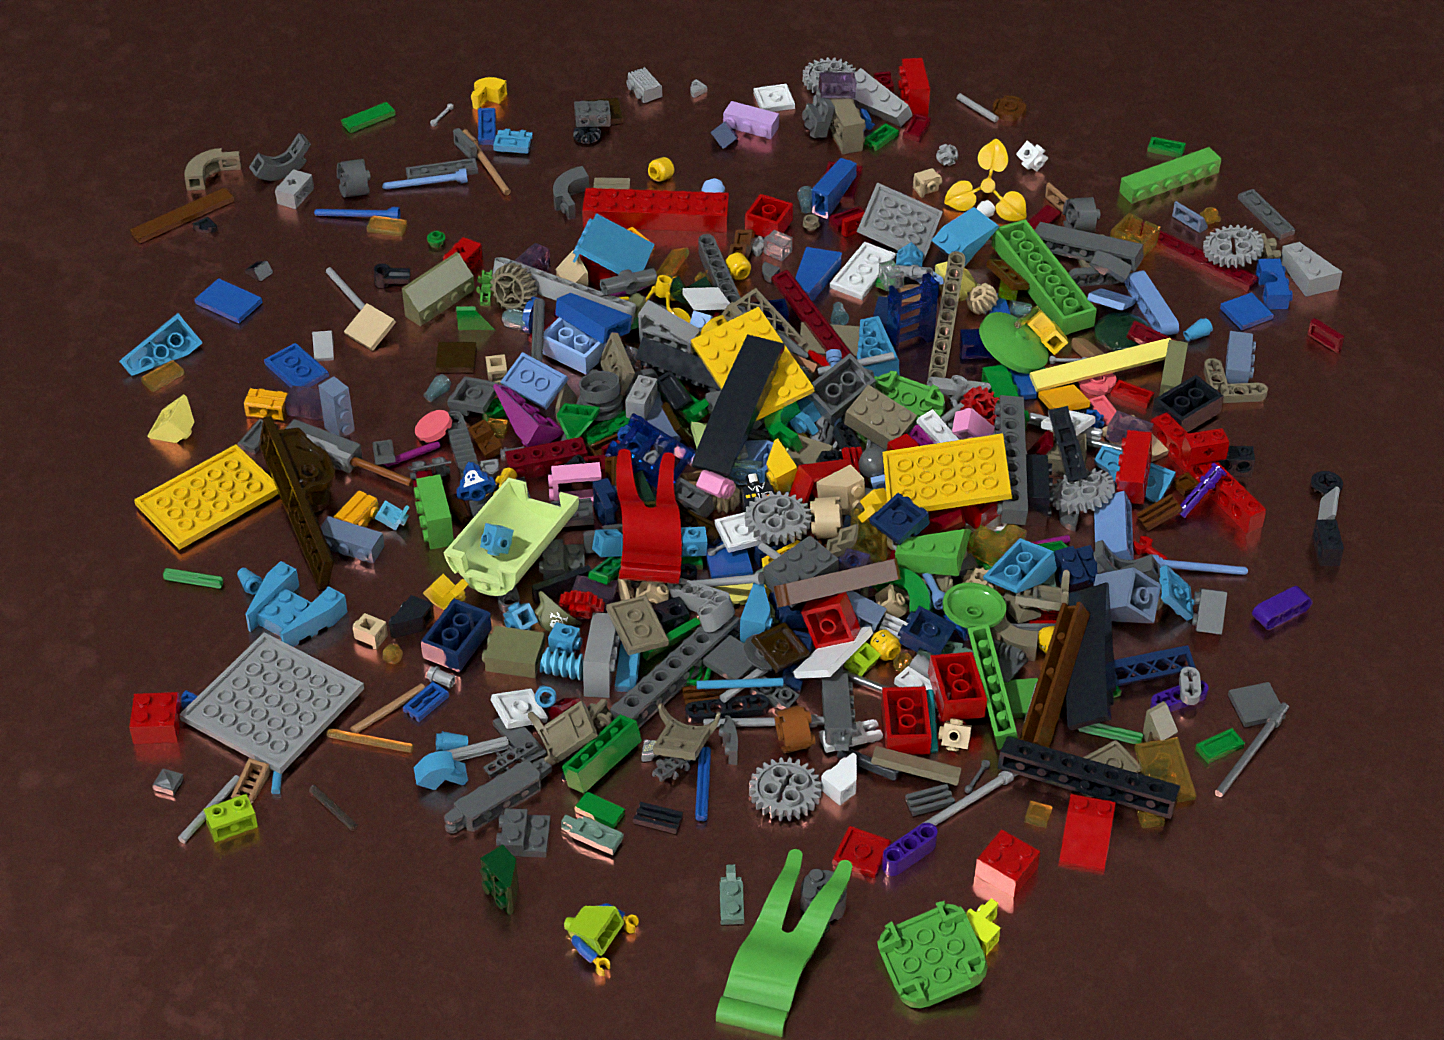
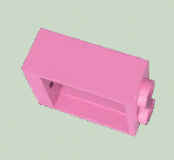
[548,462,601,506]

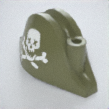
[534,591,582,633]

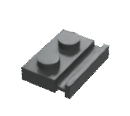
[551,498,594,527]

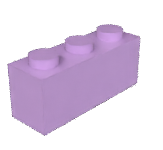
[723,101,779,139]

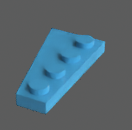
[1094,445,1176,504]

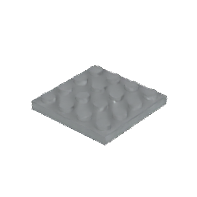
[857,183,943,261]

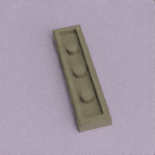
[871,746,961,785]

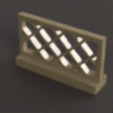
[722,288,806,347]

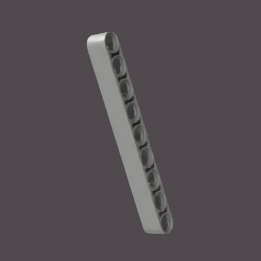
[492,257,636,325]

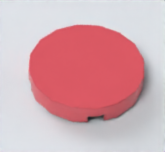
[1078,373,1117,396]
[415,410,452,443]

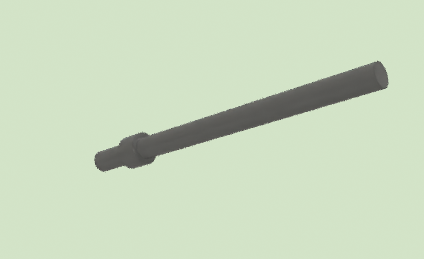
[1215,703,1289,797]

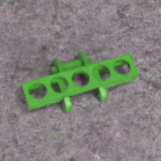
[476,270,494,306]

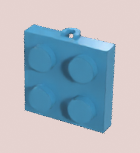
[1159,565,1194,621]

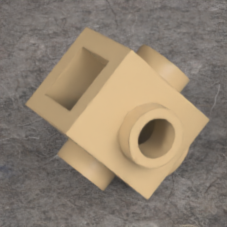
[636,581,669,605]
[938,718,972,751]

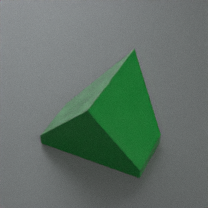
[456,307,495,330]
[557,403,600,440]

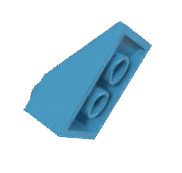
[931,207,999,267]
[983,538,1057,593]
[740,583,773,643]

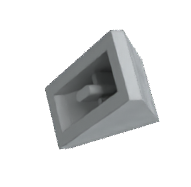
[312,331,334,361]

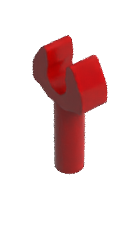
[1133,536,1168,560]

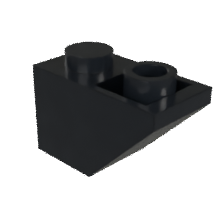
[388,595,434,638]

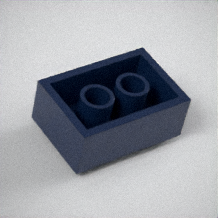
[421,599,492,672]

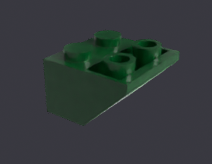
[480,844,519,915]

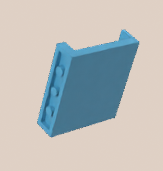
[572,213,655,274]

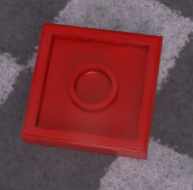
[832,826,891,879]

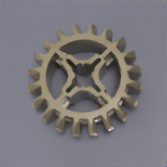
[490,263,538,314]

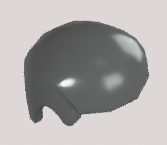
[858,447,885,478]

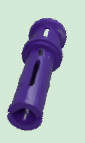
[1179,462,1227,518]

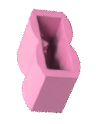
[696,470,735,499]

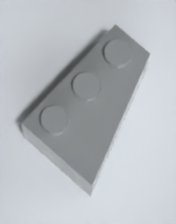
[1281,242,1342,297]
[638,300,700,354]

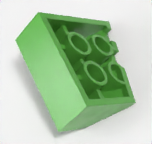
[895,529,971,576]

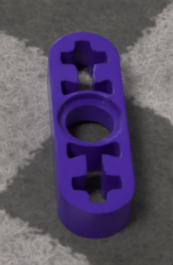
[1150,680,1208,712]

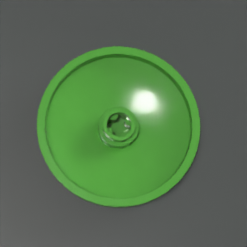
[979,312,1049,374]

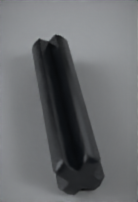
[837,748,899,781]

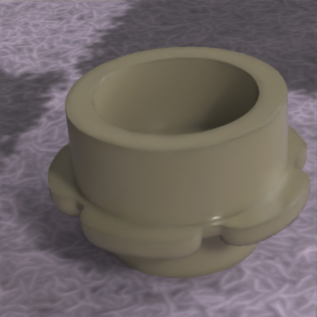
[803,214,820,231]

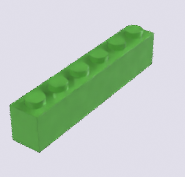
[1119,147,1221,204]
[968,624,1018,750]

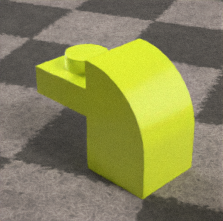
[966,898,1001,956]

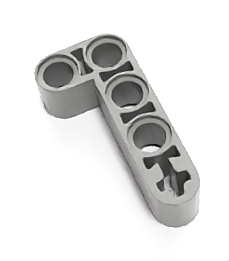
[667,578,735,632]

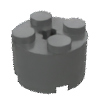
[337,159,370,197]
[1063,197,1100,233]
[800,869,847,924]

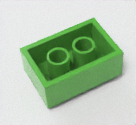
[414,474,454,550]

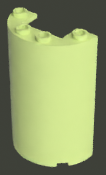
[444,477,579,596]

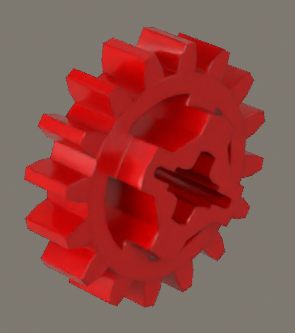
[961,386,999,425]
[559,590,605,619]

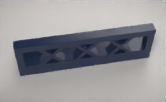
[1114,645,1196,687]

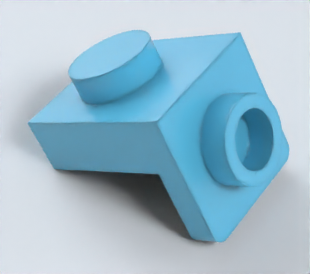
[375,500,409,531]

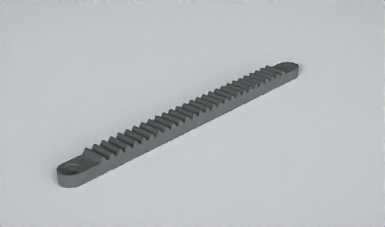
[446,411,520,613]

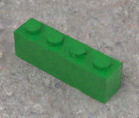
[981,365,1029,430]
[562,714,642,793]

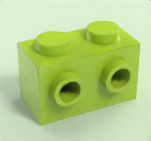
[203,794,258,842]

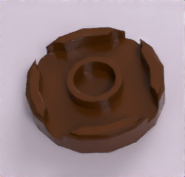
[992,95,1027,121]

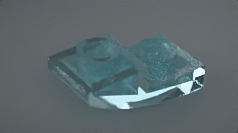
[1009,300,1032,316]

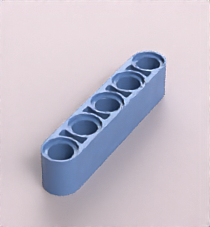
[1124,270,1179,336]

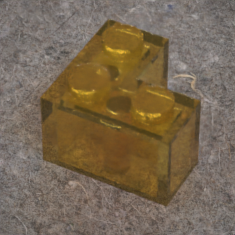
[968,524,1027,566]

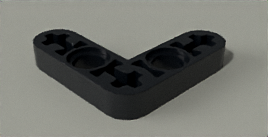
[816,422,864,464]

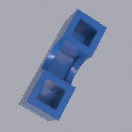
[1256,258,1293,309]

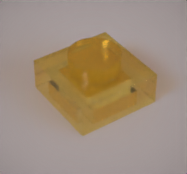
[1136,809,1165,828]

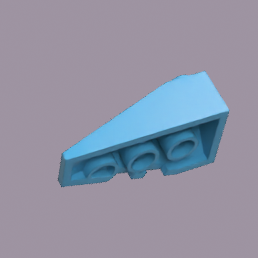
[119,314,203,376]
[857,316,899,377]

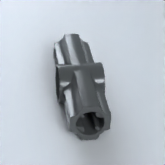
[600,268,657,295]

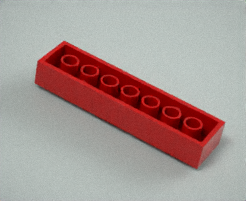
[582,188,729,233]

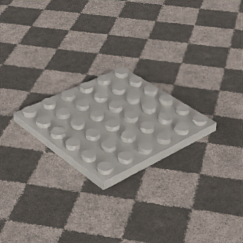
[179,632,364,774]

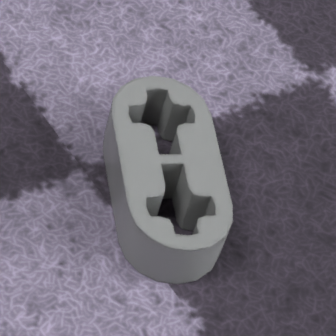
[1179,667,1201,705]

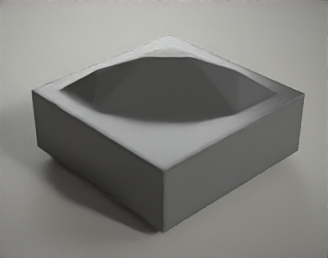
[153,769,184,796]

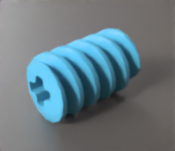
[540,647,584,681]

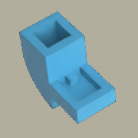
[789,398,822,435]
[414,751,468,790]

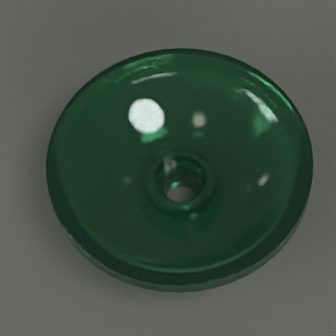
[1094,312,1150,351]

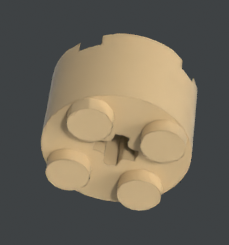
[810,496,843,539]

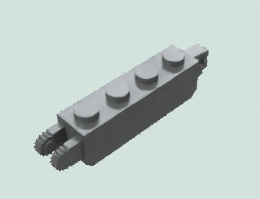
[822,666,856,751]
[444,758,552,834]

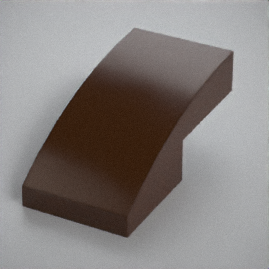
[729,230,755,259]
[468,419,504,460]

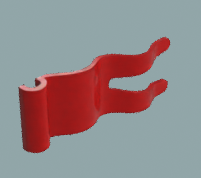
[616,449,682,584]

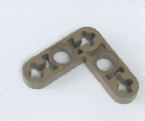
[1203,358,1268,403]

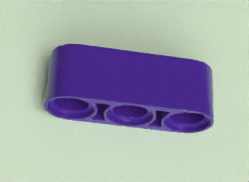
[1252,586,1313,630]
[882,823,938,876]

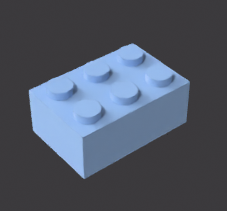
[543,317,606,374]

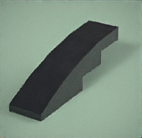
[1048,406,1088,482]

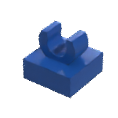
[859,108,875,132]

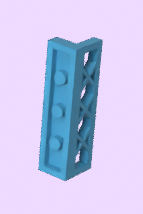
[615,641,641,692]

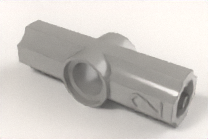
[927,375,985,401]

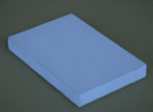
[1087,288,1136,310]
[500,352,568,410]

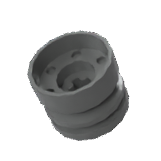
[579,371,623,421]

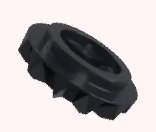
[573,127,601,143]
[1311,471,1343,496]

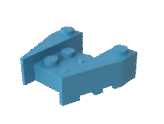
[245,561,348,647]

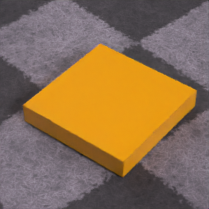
[1038,384,1090,411]

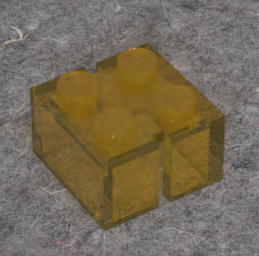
[1110,213,1161,258]

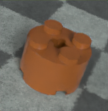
[774,705,816,754]

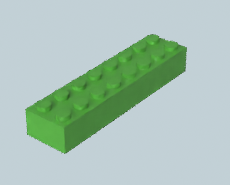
[992,219,1097,335]

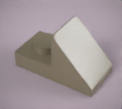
[1143,701,1177,744]

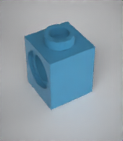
[592,529,623,557]

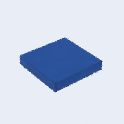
[1220,292,1273,330]

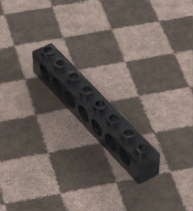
[997,736,1181,819]

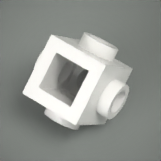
[1016,141,1048,171]

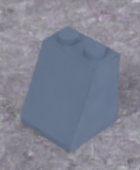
[1094,567,1161,623]

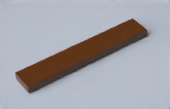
[130,187,234,244]

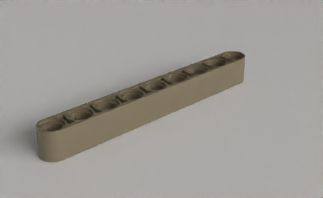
[926,251,965,385]

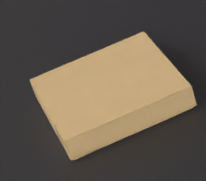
[344,304,396,351]

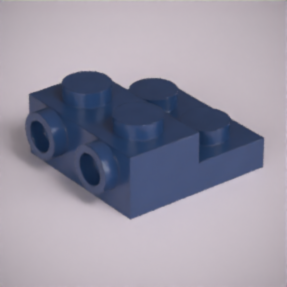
[592,478,618,528]
[869,493,930,545]
[1054,545,1098,593]
[898,606,957,655]

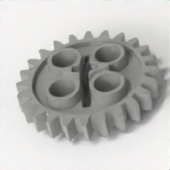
[803,57,856,95]
[1203,225,1264,268]
[1050,468,1115,514]
[745,491,812,545]
[749,757,821,821]

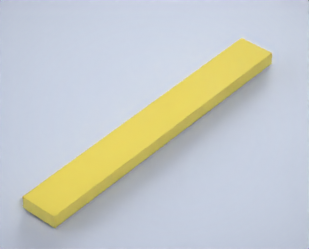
[1029,338,1171,392]

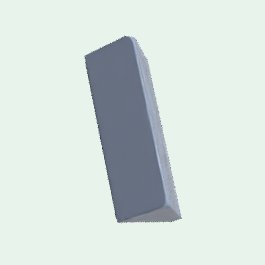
[1172,201,1208,233]

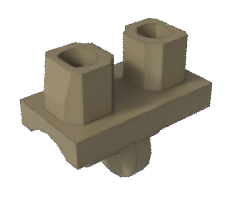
[1257,233,1281,259]
[587,699,613,735]

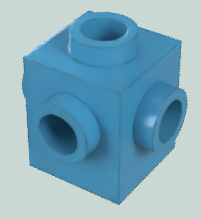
[896,242,923,267]
[480,523,514,556]
[681,527,707,557]
[503,602,539,630]
[548,622,583,657]

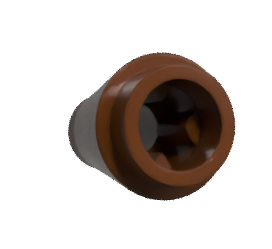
[447,493,471,523]

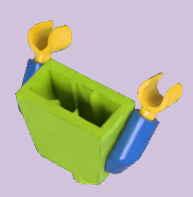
[564,903,639,976]

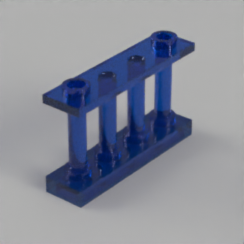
[886,273,939,354]
[605,413,696,488]

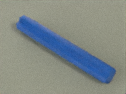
[695,746,711,821]

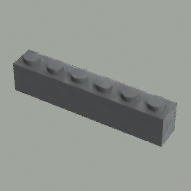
[1034,222,1143,272]

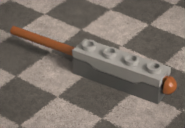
[279,419,413,486]

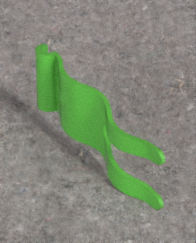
[716,849,852,1037]

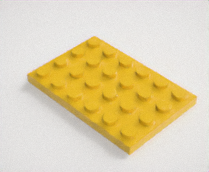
[690,307,815,421]
[882,433,1012,512]
[134,444,279,550]

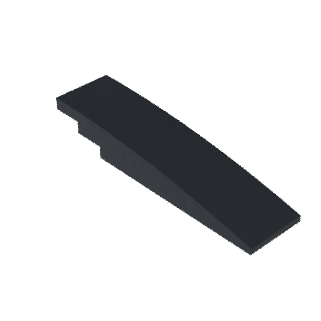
[691,334,785,476]
[1066,582,1116,731]

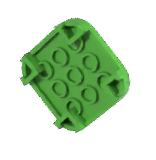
[856,370,946,444]
[877,901,988,1008]

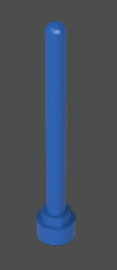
[314,207,401,221]

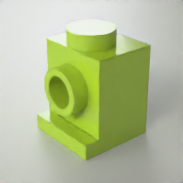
[844,642,881,677]

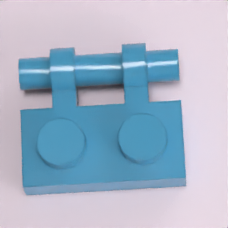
[493,129,533,153]

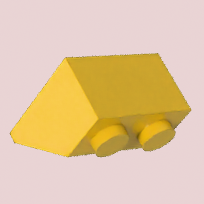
[766,439,798,495]

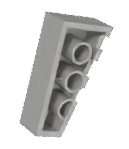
[837,68,913,127]
[583,613,620,698]

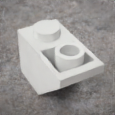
[821,753,856,805]

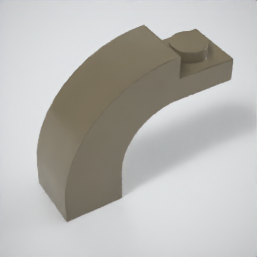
[184,148,241,191]
[990,596,1038,661]

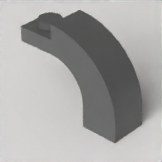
[249,133,311,180]
[553,166,589,220]
[1093,540,1161,583]

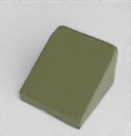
[628,292,646,318]

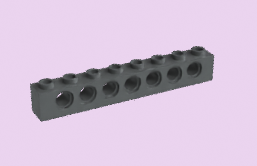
[994,395,1028,525]
[610,615,740,728]

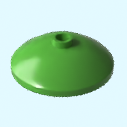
[942,583,1006,629]

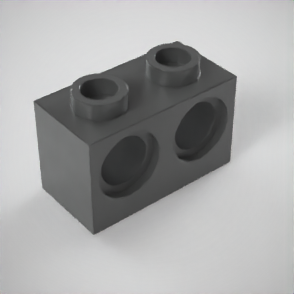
[674,478,715,518]

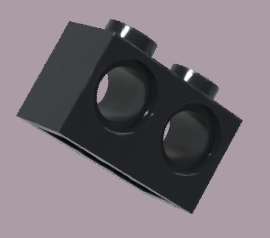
[1217,446,1255,477]
[1312,519,1344,566]
[651,596,690,634]

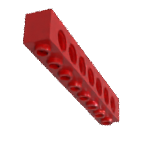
[1149,412,1266,534]

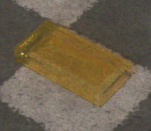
[367,216,407,237]
[141,360,184,392]

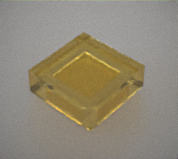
[487,418,508,438]
[1024,801,1053,828]

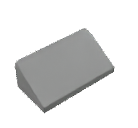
[1318,487,1340,520]

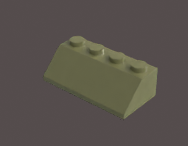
[402,252,475,326]

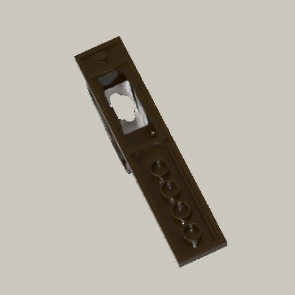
[259,416,335,590]

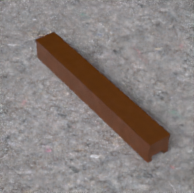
[1020,602,1090,748]

